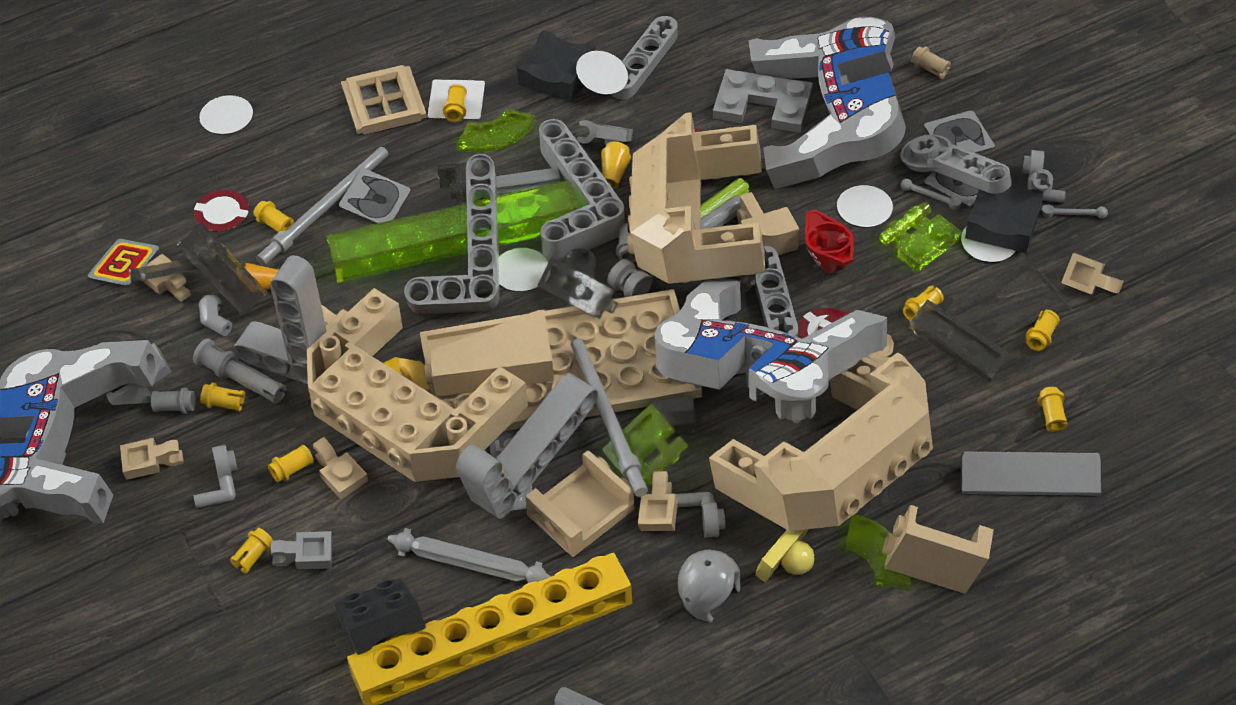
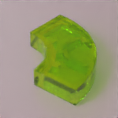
[457,109,536,152]
[845,515,911,591]

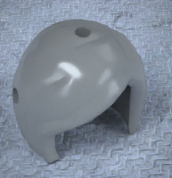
[677,549,741,623]

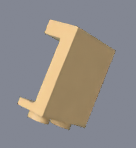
[525,451,634,557]
[882,505,994,594]

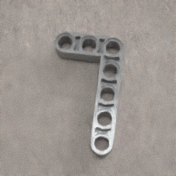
[539,119,625,262]
[404,154,500,314]
[233,255,327,384]
[456,373,599,519]

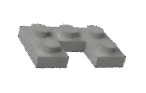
[713,69,813,133]

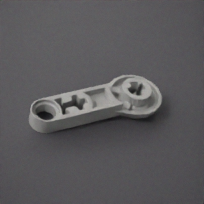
[900,134,1012,194]

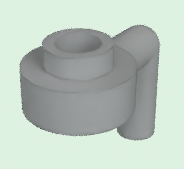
[1022,150,1065,203]
[193,445,238,509]
[676,492,725,538]

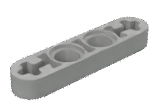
[611,16,678,100]
[751,246,798,337]

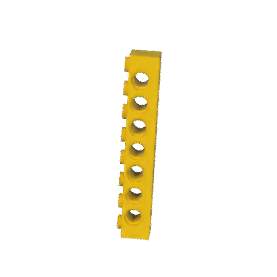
[347,552,632,705]

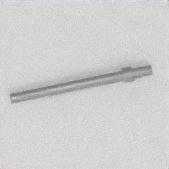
[256,147,389,266]
[570,338,648,497]

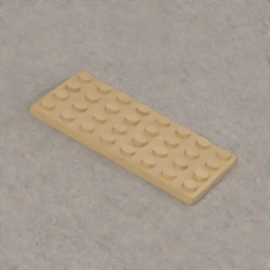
[420,289,702,432]

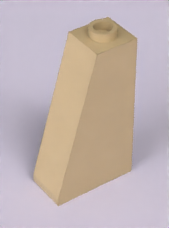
[424,310,554,397]

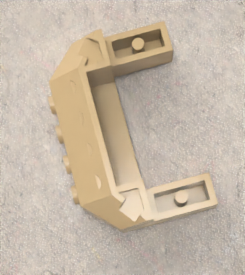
[627,113,765,284]
[307,288,528,482]
[709,353,933,531]

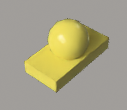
[756,529,815,582]

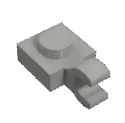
[577,120,633,144]
[271,531,332,569]

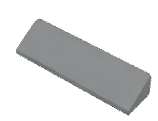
[960,451,1101,496]

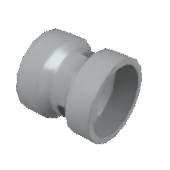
[607,259,652,297]

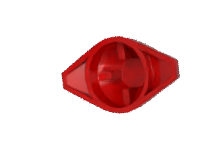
[805,209,854,274]

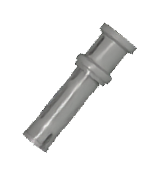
[193,339,287,404]

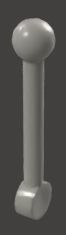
[900,179,962,210]
[1041,205,1108,219]

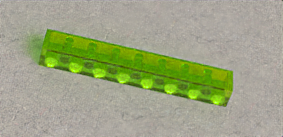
[327,180,580,283]

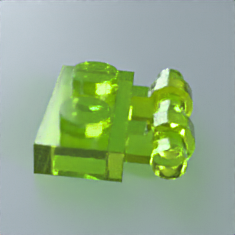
[879,202,962,272]
[602,404,688,485]

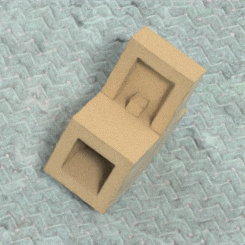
[736,192,799,255]

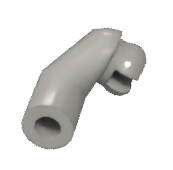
[198,295,232,336]

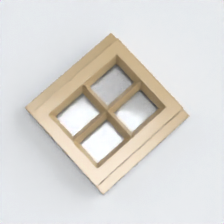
[341,65,427,135]

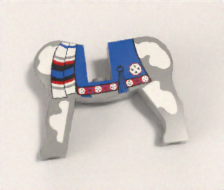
[749,17,906,189]
[655,277,887,423]
[0,340,161,524]

